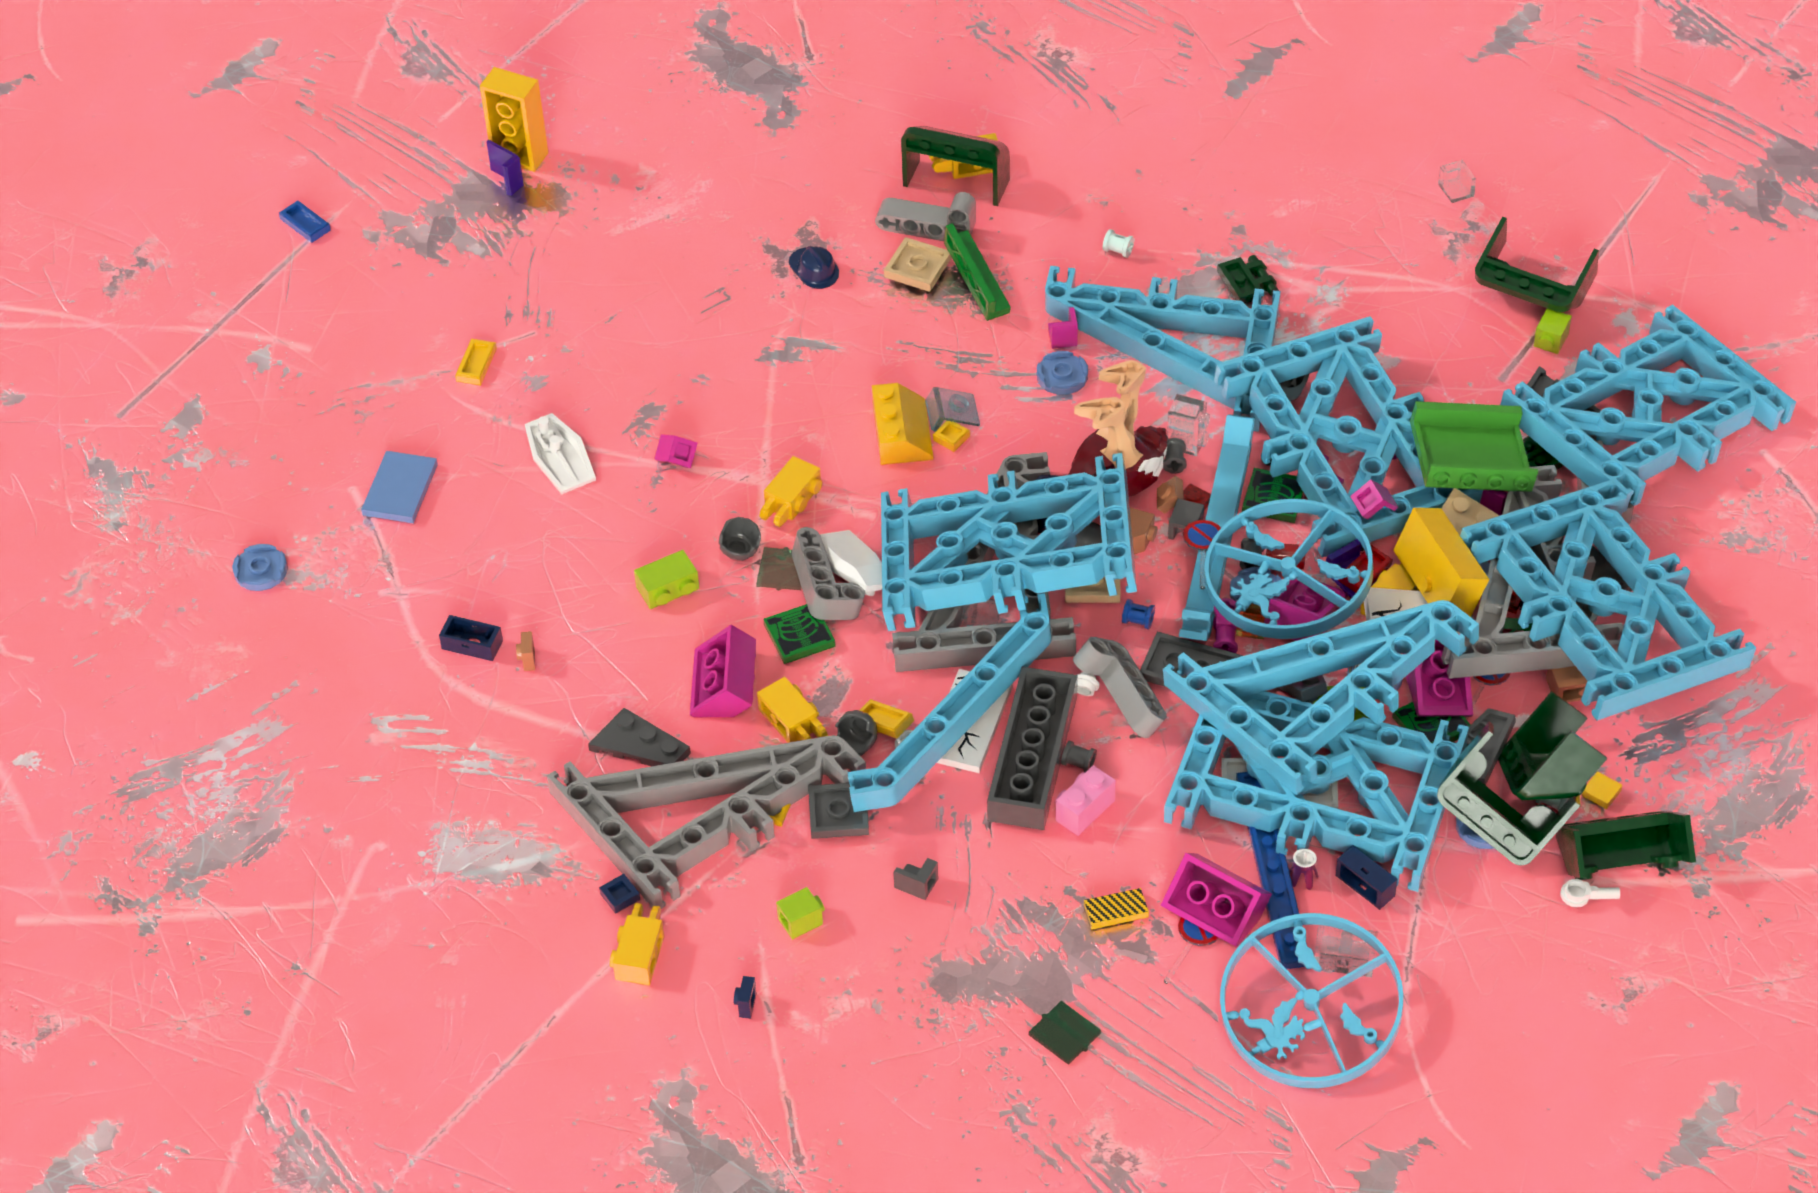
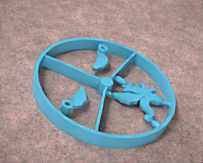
[1205,499,1373,639]
[1220,913,1403,1088]

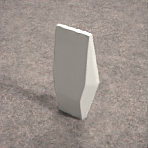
[525,413,596,495]
[820,530,882,596]

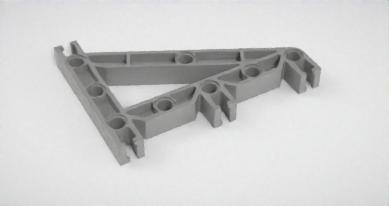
[892,452,1076,672]
[1441,465,1624,679]
[547,735,866,909]

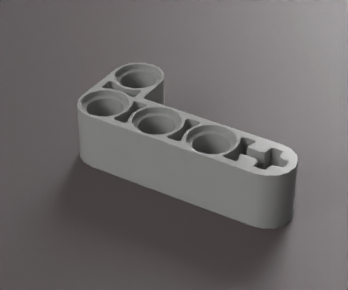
[875,192,976,241]
[792,527,865,620]
[1073,637,1167,738]

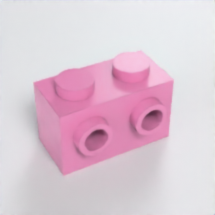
[1055,765,1116,836]

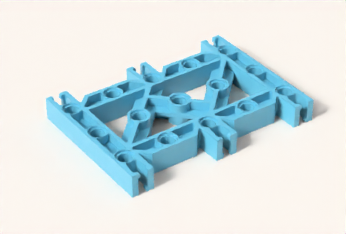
[1500,304,1796,512]
[1214,316,1483,558]
[881,453,1137,631]
[1460,480,1756,721]
[1164,661,1469,892]

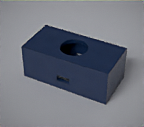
[439,615,503,661]
[1335,845,1398,910]

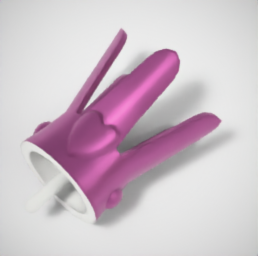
[1289,849,1319,890]

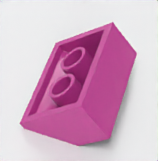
[690,624,756,717]
[1160,853,1272,947]

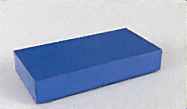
[279,200,331,243]

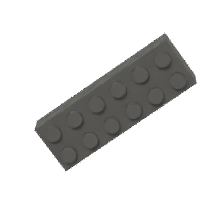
[987,666,1078,830]

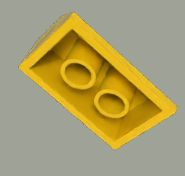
[872,383,934,465]

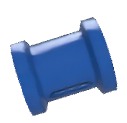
[1122,599,1155,630]

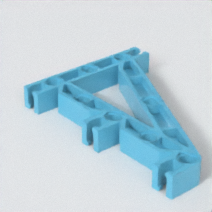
[1045,266,1281,432]
[1163,600,1479,795]

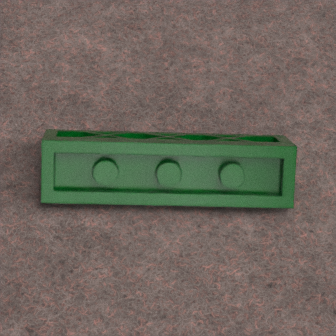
[944,223,1011,321]

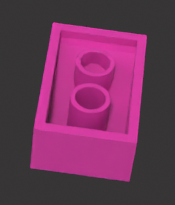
[1264,579,1348,641]
[1403,634,1474,717]

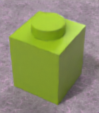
[1534,308,1572,354]
[776,887,825,940]

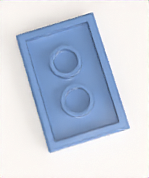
[361,451,438,524]

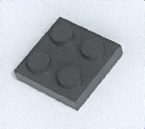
[808,783,869,839]

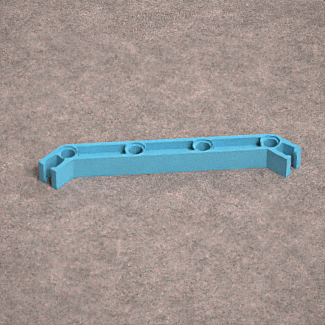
[1179,414,1255,641]
[848,593,1052,812]

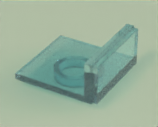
[925,387,980,432]

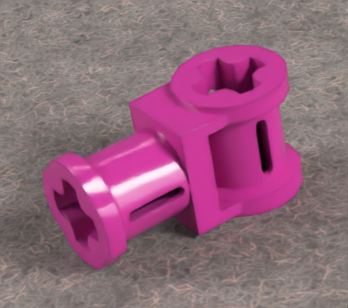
[1213,598,1238,653]

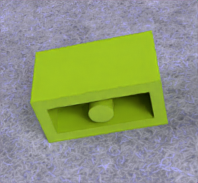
[634,550,699,610]

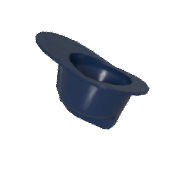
[789,246,839,289]

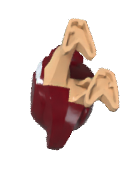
[1068,360,1168,497]

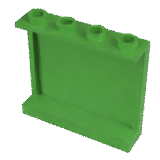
[1410,401,1538,492]

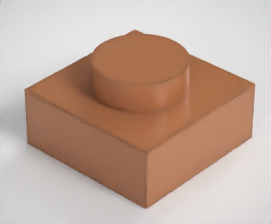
[1157,476,1183,514]
[516,631,535,671]

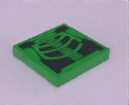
[1242,468,1304,523]
[763,604,836,664]
[1392,702,1471,743]

